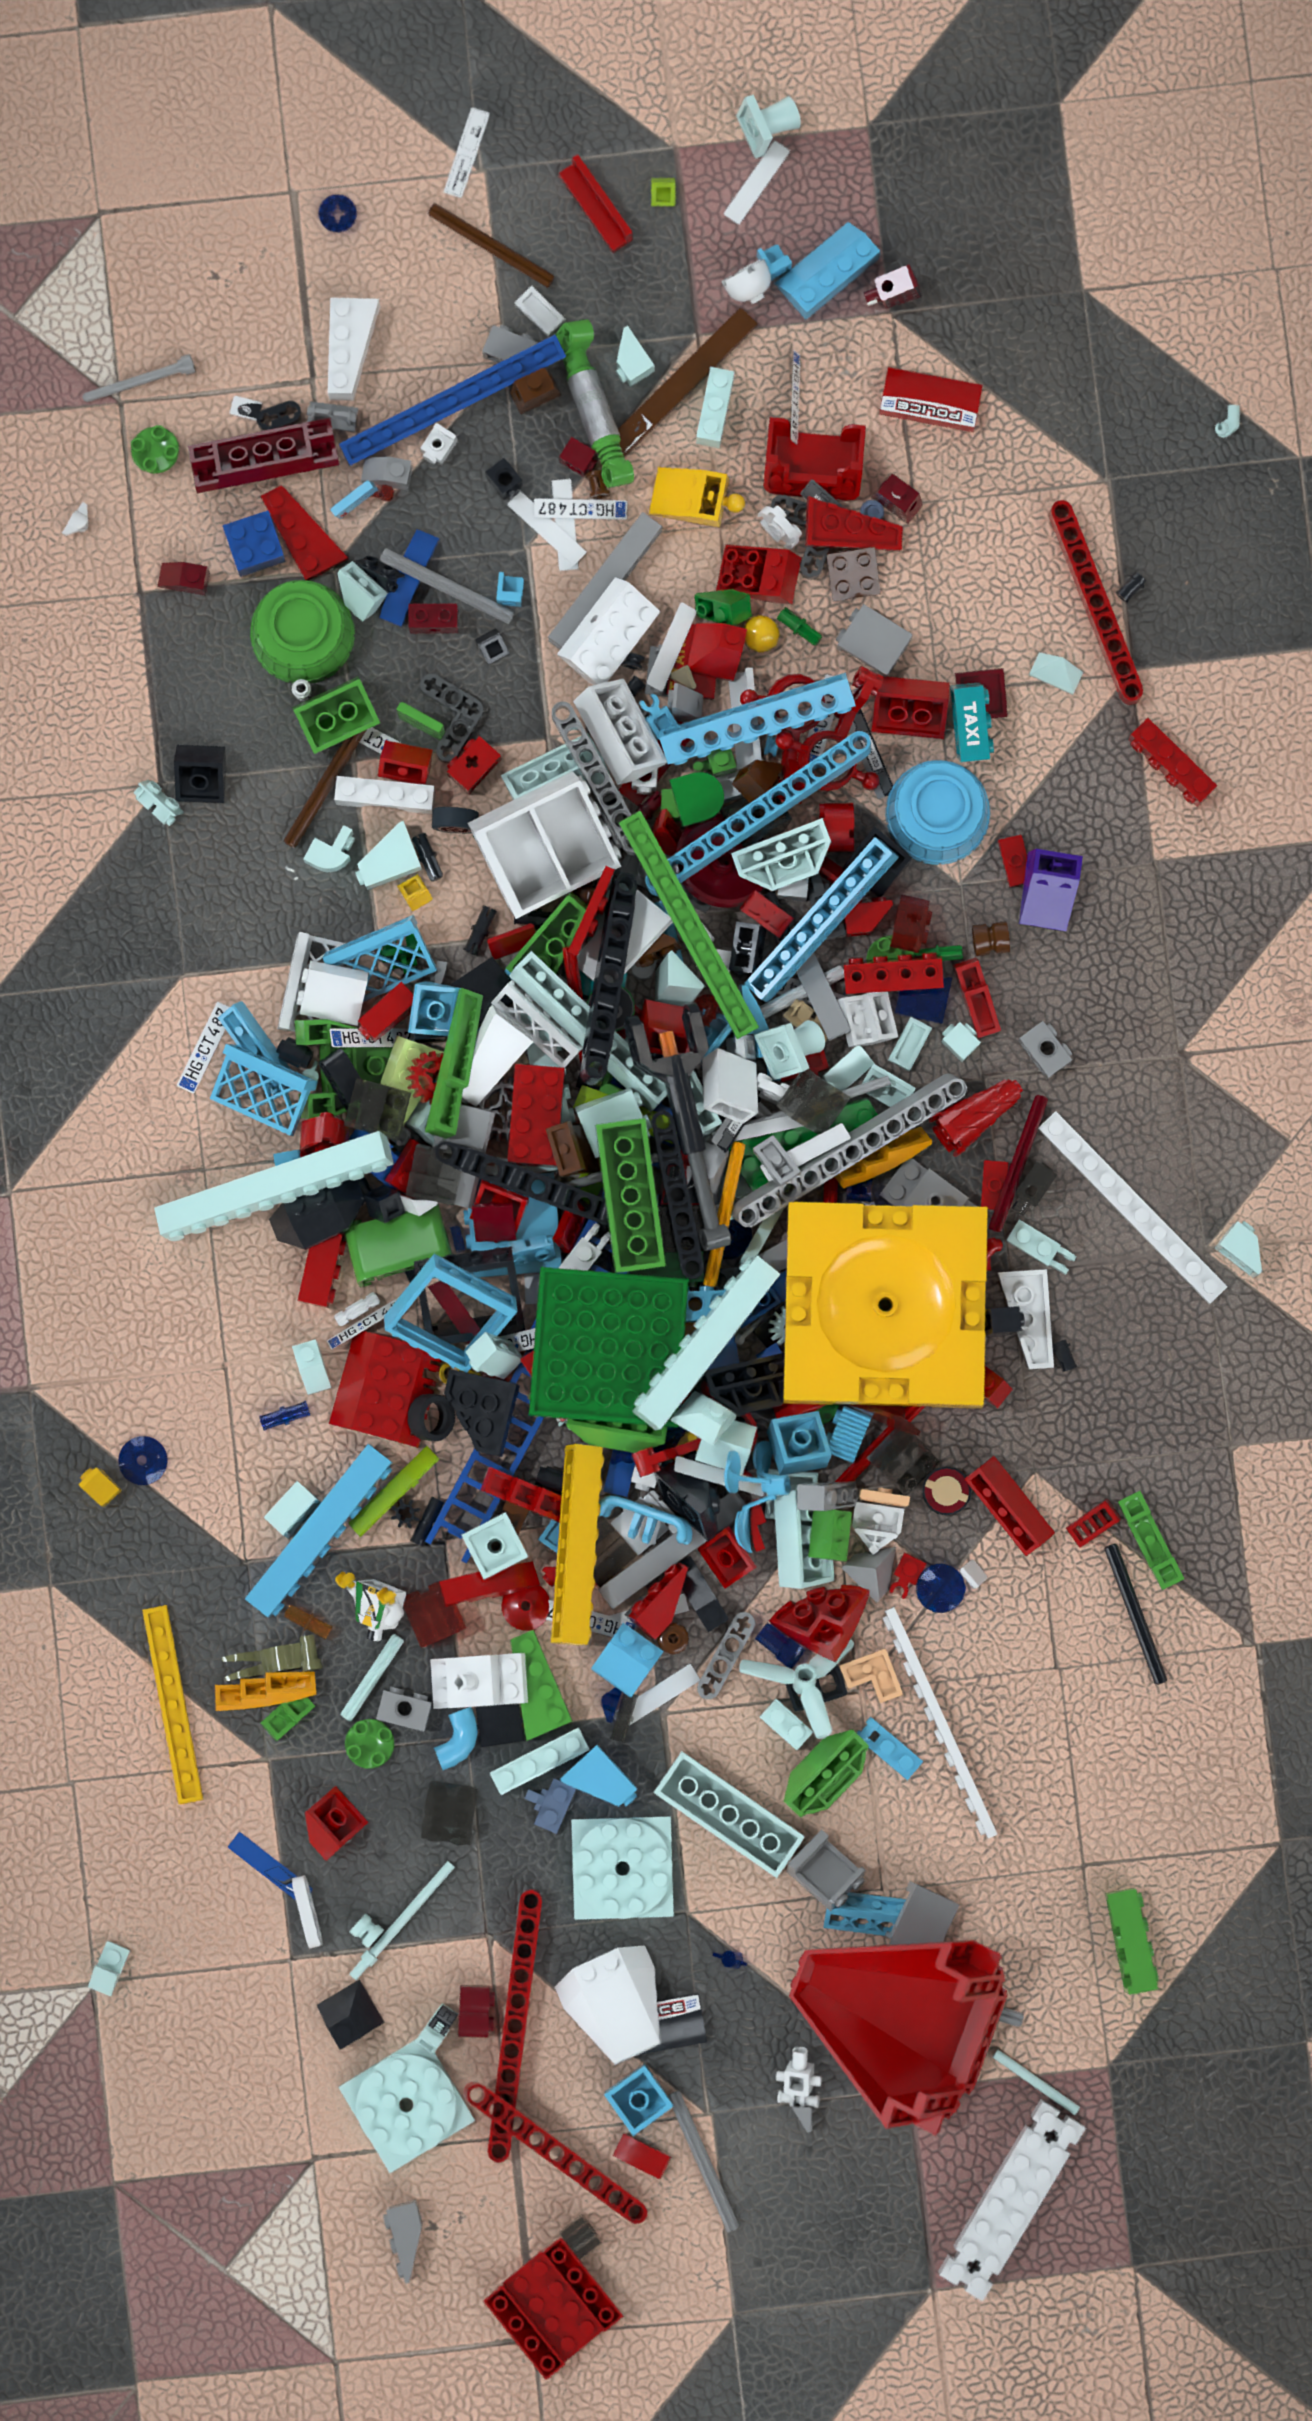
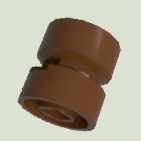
[972,921,1010,957]

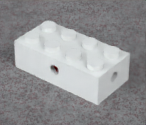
[557,577,661,685]

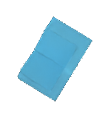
[756,244,792,281]
[496,572,524,607]

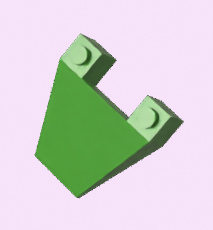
[295,1019,393,1119]

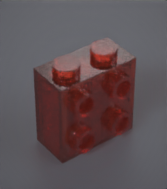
[403,1581,468,1648]

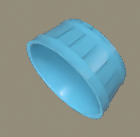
[885,760,990,865]

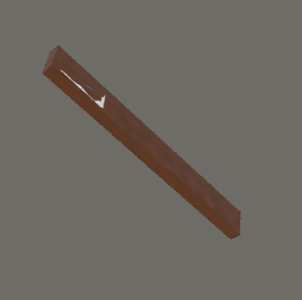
[618,307,758,458]

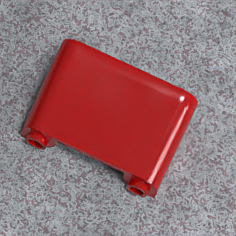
[763,417,866,501]

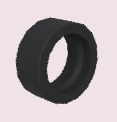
[408,1394,455,1441]

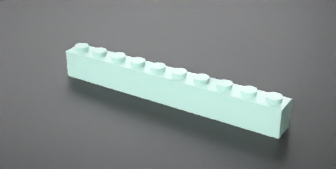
[154,1131,394,1241]

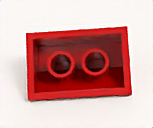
[871,676,950,739]

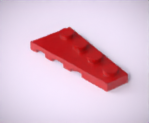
[260,485,349,581]
[805,496,903,552]

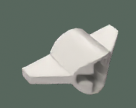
[62,502,88,536]

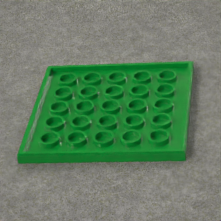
[528,1267,689,1428]

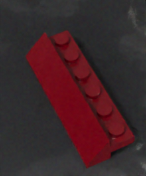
[188,418,340,494]

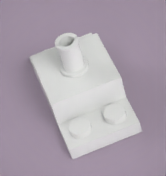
[430,1653,528,1709]

